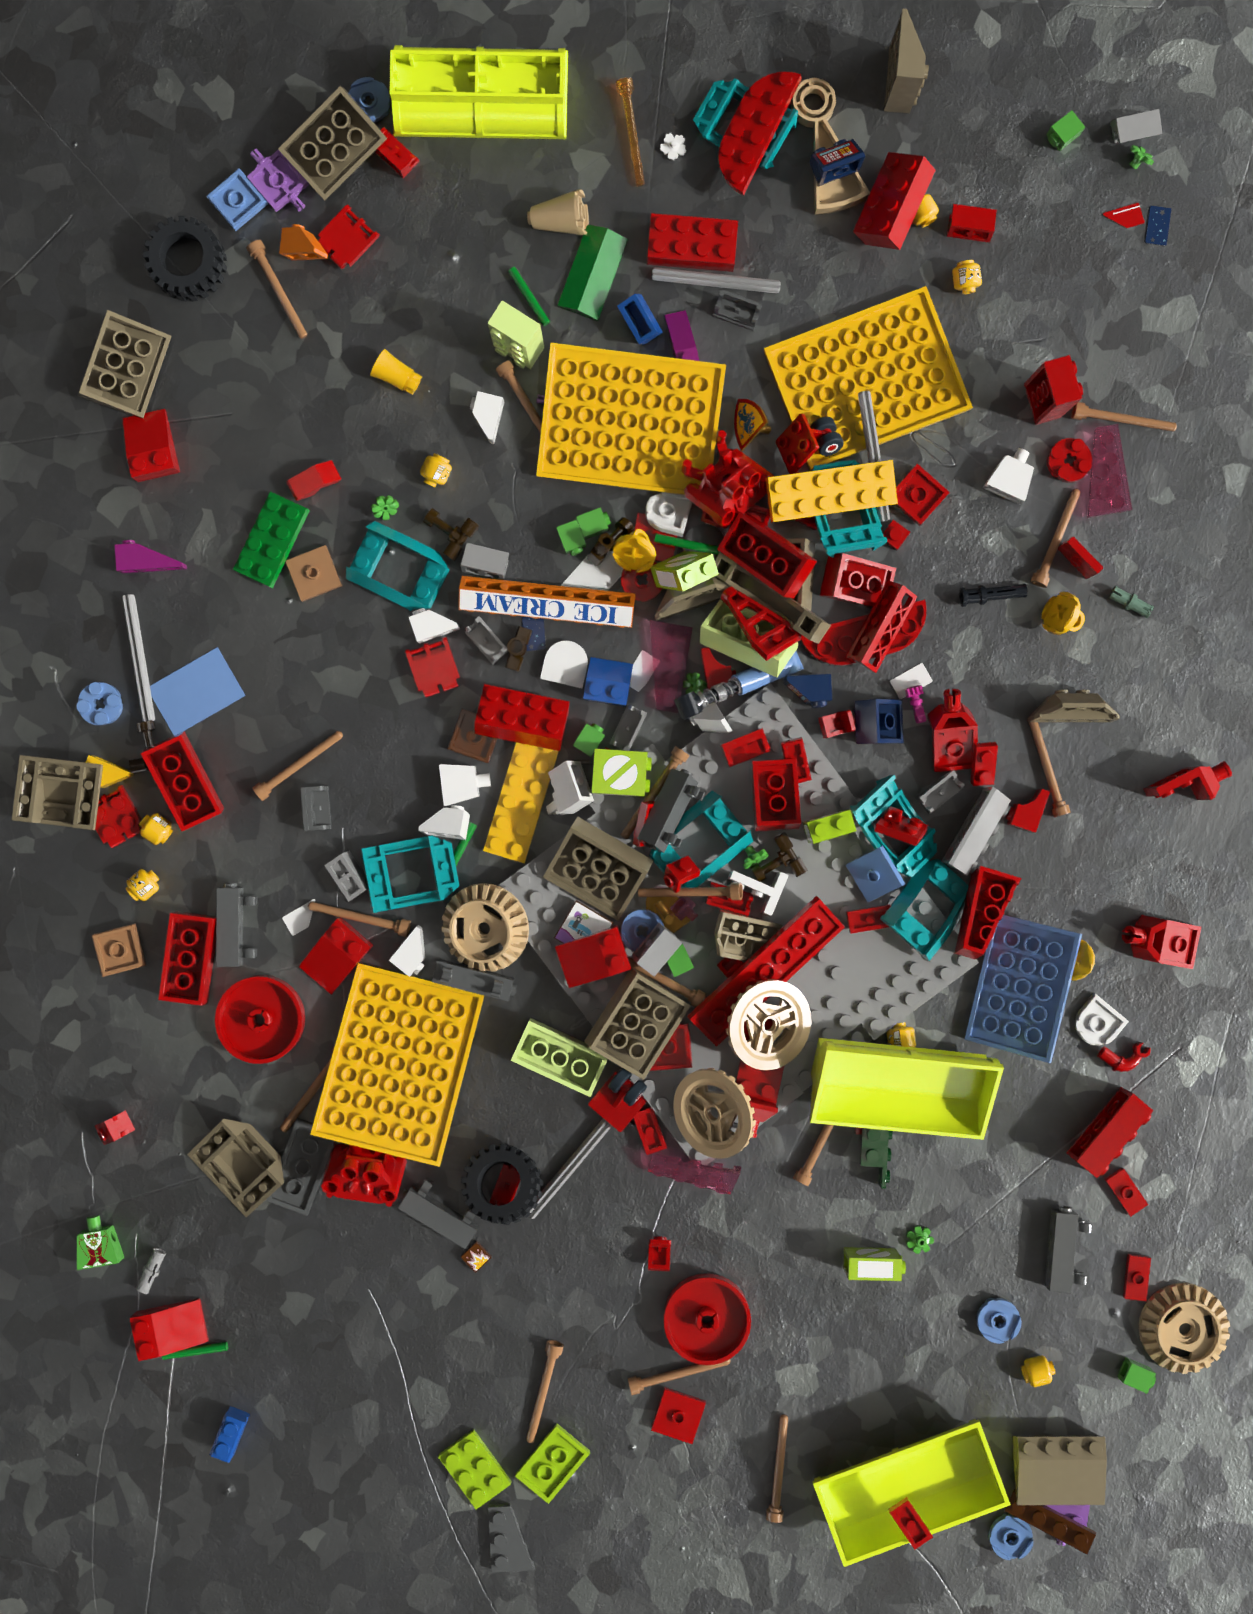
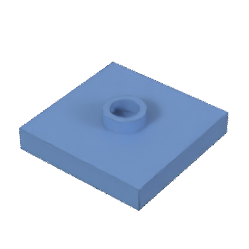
[206,168,269,231]
[846,845,905,902]

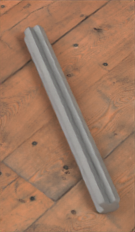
[652,267,781,294]
[858,391,890,522]
[122,594,155,722]
[528,1118,612,1219]

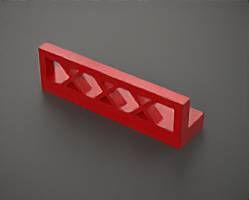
[847,580,918,673]

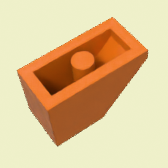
[279,224,328,261]

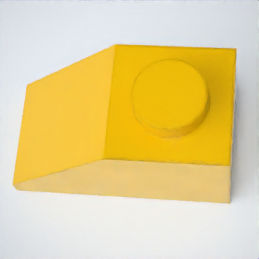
[85,755,134,788]

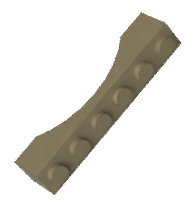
[715,552,831,644]

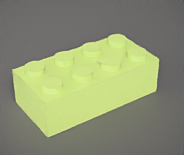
[488,301,544,370]
[700,599,798,678]
[511,1018,608,1097]

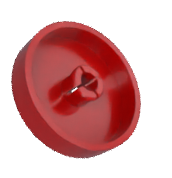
[215,975,305,1064]
[663,1273,751,1365]

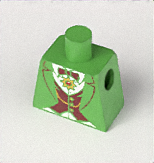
[77,1215,124,1270]

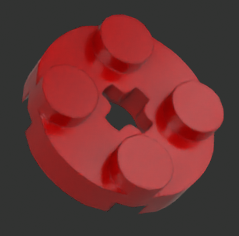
[1047,438,1092,483]
[621,561,662,602]

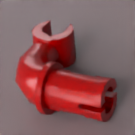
[1097,1042,1151,1072]

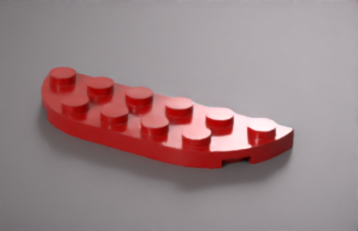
[719,72,802,196]
[801,600,927,666]

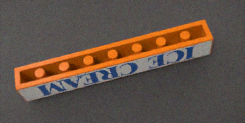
[459,576,635,628]

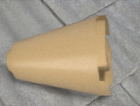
[527,189,589,235]

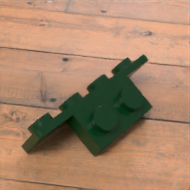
[860,1128,893,1189]

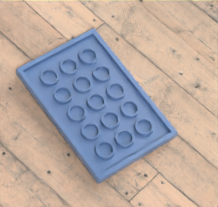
[965,915,1082,1063]

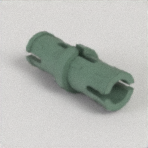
[1108,585,1154,618]

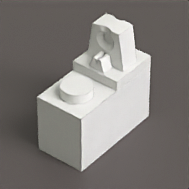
[546,761,594,815]

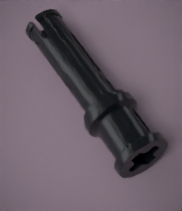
[959,583,1028,607]

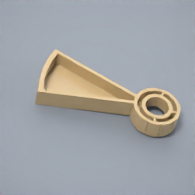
[791,78,870,215]

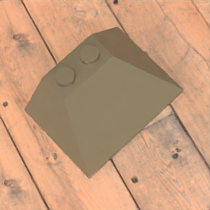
[12,755,103,830]
[187,1119,284,1217]

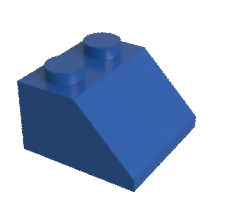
[583,657,633,707]

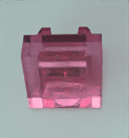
[670,896,698,921]

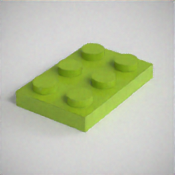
[515,1423,590,1504]
[438,1429,512,1509]

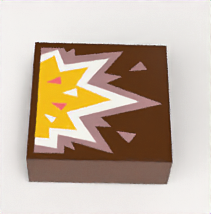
[461,1241,492,1273]

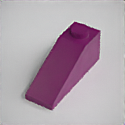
[665,310,699,361]
[115,540,187,574]

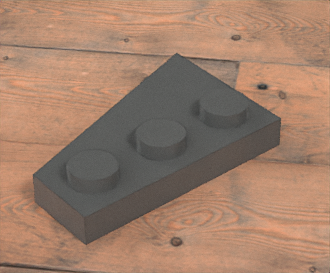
[488,1503,535,1573]

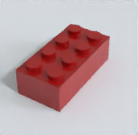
[853,152,936,250]
[647,213,738,272]
[1024,355,1083,425]
[717,512,817,599]
[475,684,570,751]
[141,731,224,831]
[158,911,217,1006]
[1066,1087,1154,1178]

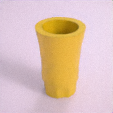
[370,349,422,395]

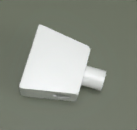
[983,448,1034,505]
[439,764,491,806]

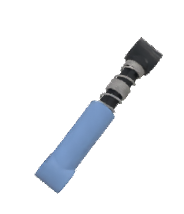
[674,651,804,720]

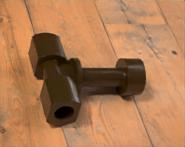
[423,508,480,561]
[587,517,634,566]
[505,626,533,672]
[129,721,155,774]
[750,832,808,882]

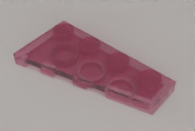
[1087,424,1132,518]
[650,620,693,713]
[647,1154,741,1195]

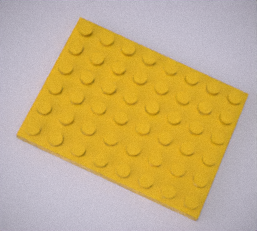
[763,286,973,471]
[536,343,726,495]
[310,963,484,1167]

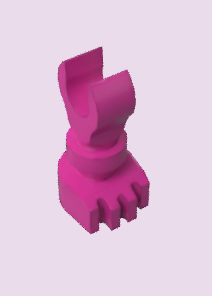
[904,685,926,724]

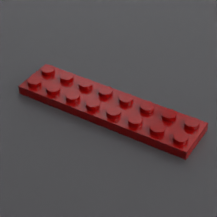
[687,896,845,1047]

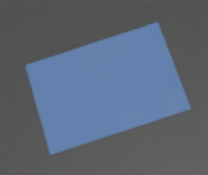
[150,647,246,735]

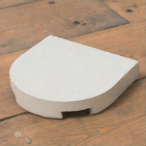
[645,492,692,537]
[540,641,588,689]
[1075,993,1129,1046]

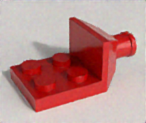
[927,688,978,772]
[1143,761,1232,800]
[1122,915,1201,969]
[735,1059,785,1138]

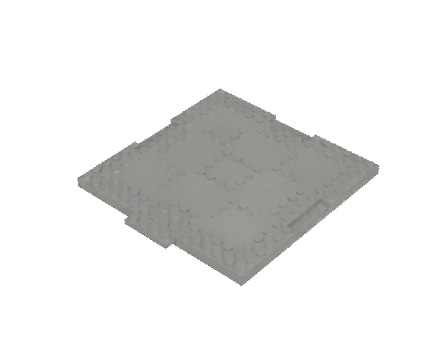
[498,683,979,1171]

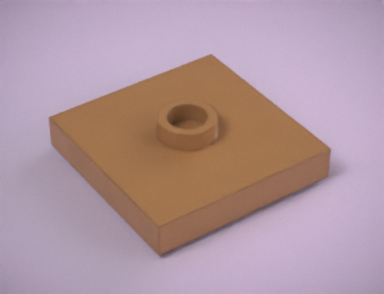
[286,545,342,602]
[92,924,146,977]

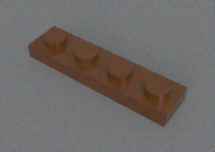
[1005,1489,1096,1554]

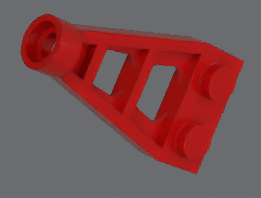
[721,586,801,661]

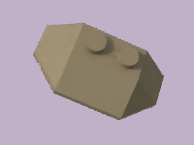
[654,576,739,622]
[1027,690,1120,722]
[714,909,782,961]

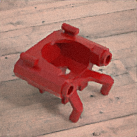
[682,430,775,529]
[321,1143,407,1207]

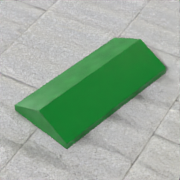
[557,224,628,321]

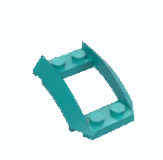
[693,78,798,169]
[813,460,888,558]
[346,521,450,611]
[850,775,937,877]
[649,791,753,888]
[361,835,460,913]
[880,859,969,961]

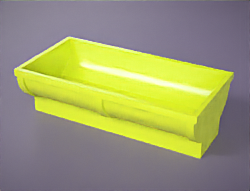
[390,45,568,139]
[810,1038,1004,1140]
[812,1419,1011,1567]

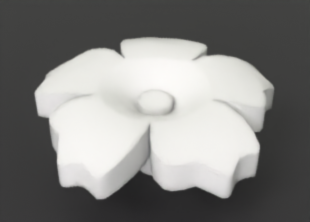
[660,133,686,160]

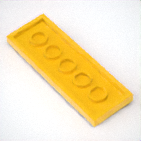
[765,460,898,522]
[483,742,559,864]

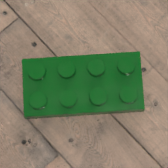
[233,492,310,589]

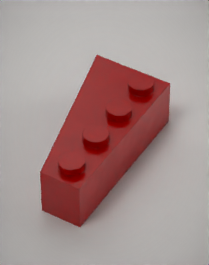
[954,866,1022,959]

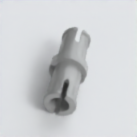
[135,1248,166,1294]

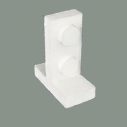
[727,871,789,916]

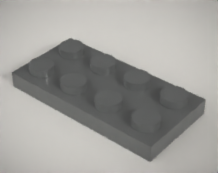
[267,1118,335,1216]

